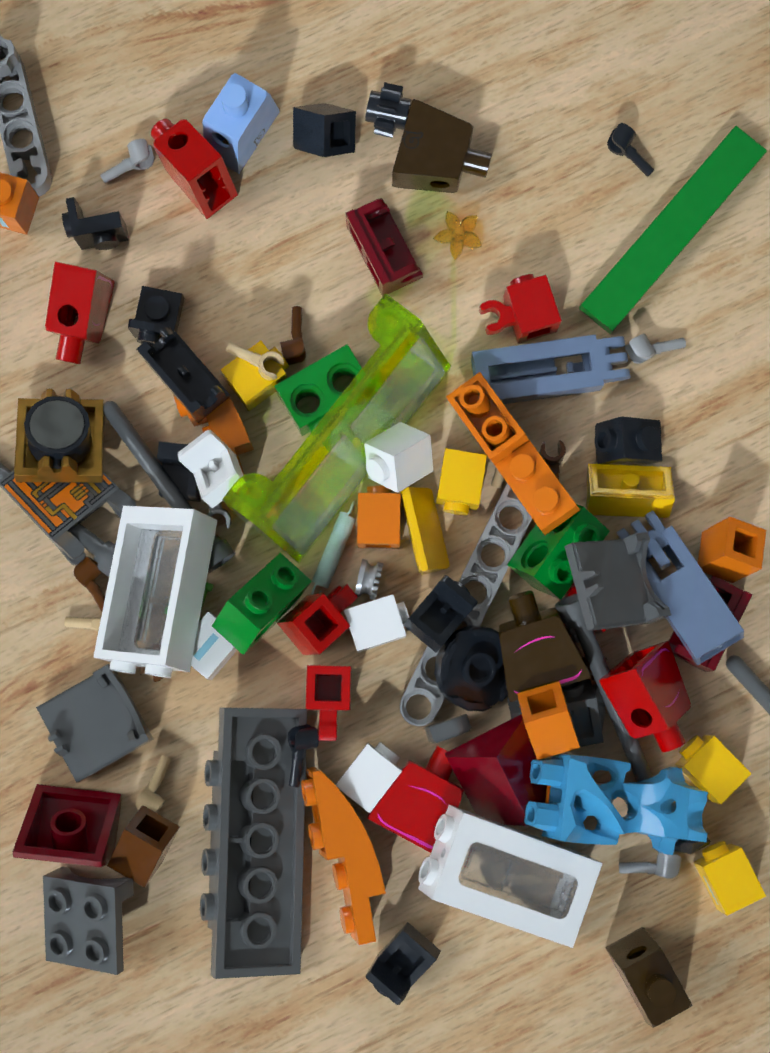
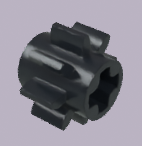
[365,82,412,138]

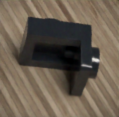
[62,197,129,250]
[595,416,662,464]
[403,575,478,653]
[366,922,441,1005]

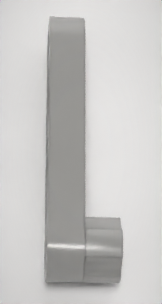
[0,35,52,197]

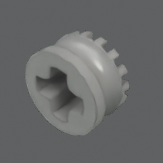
[355,559,383,600]

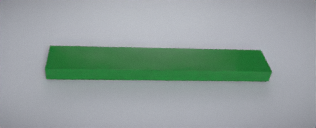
[579,126,767,335]

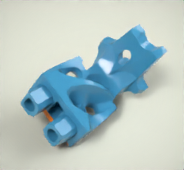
[524,754,708,855]

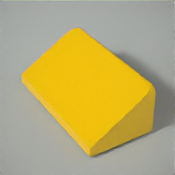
[586,464,675,518]
[401,487,450,575]

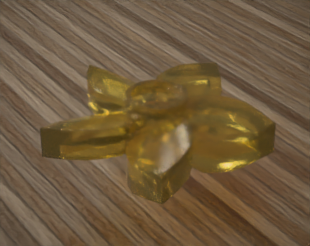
[433,211,482,260]

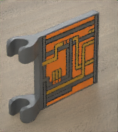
[0,470,137,565]

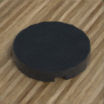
[434,625,508,712]

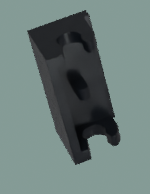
[137,328,230,423]

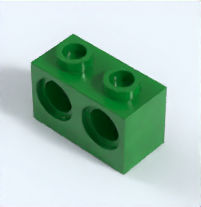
[274,344,373,436]
[507,504,610,600]
[212,553,312,655]

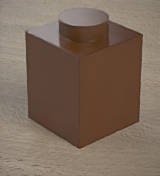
[107,805,180,888]

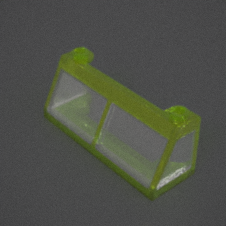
[222,293,451,564]

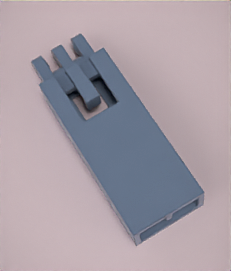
[471,334,631,404]
[616,510,744,666]

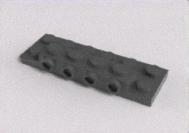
[200,707,307,979]

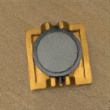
[14,389,104,483]

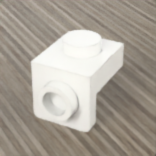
[177,430,246,508]

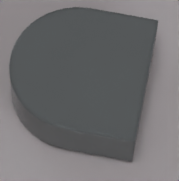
[424,714,472,743]

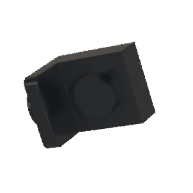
[128,286,185,345]

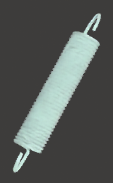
[311,500,356,595]

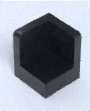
[293,103,356,157]
[157,441,201,502]

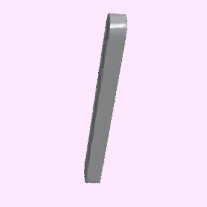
[400,483,532,726]

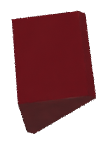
[445,714,547,826]
[12,784,122,867]

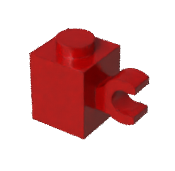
[479,274,562,344]
[277,584,358,655]
[306,665,352,741]

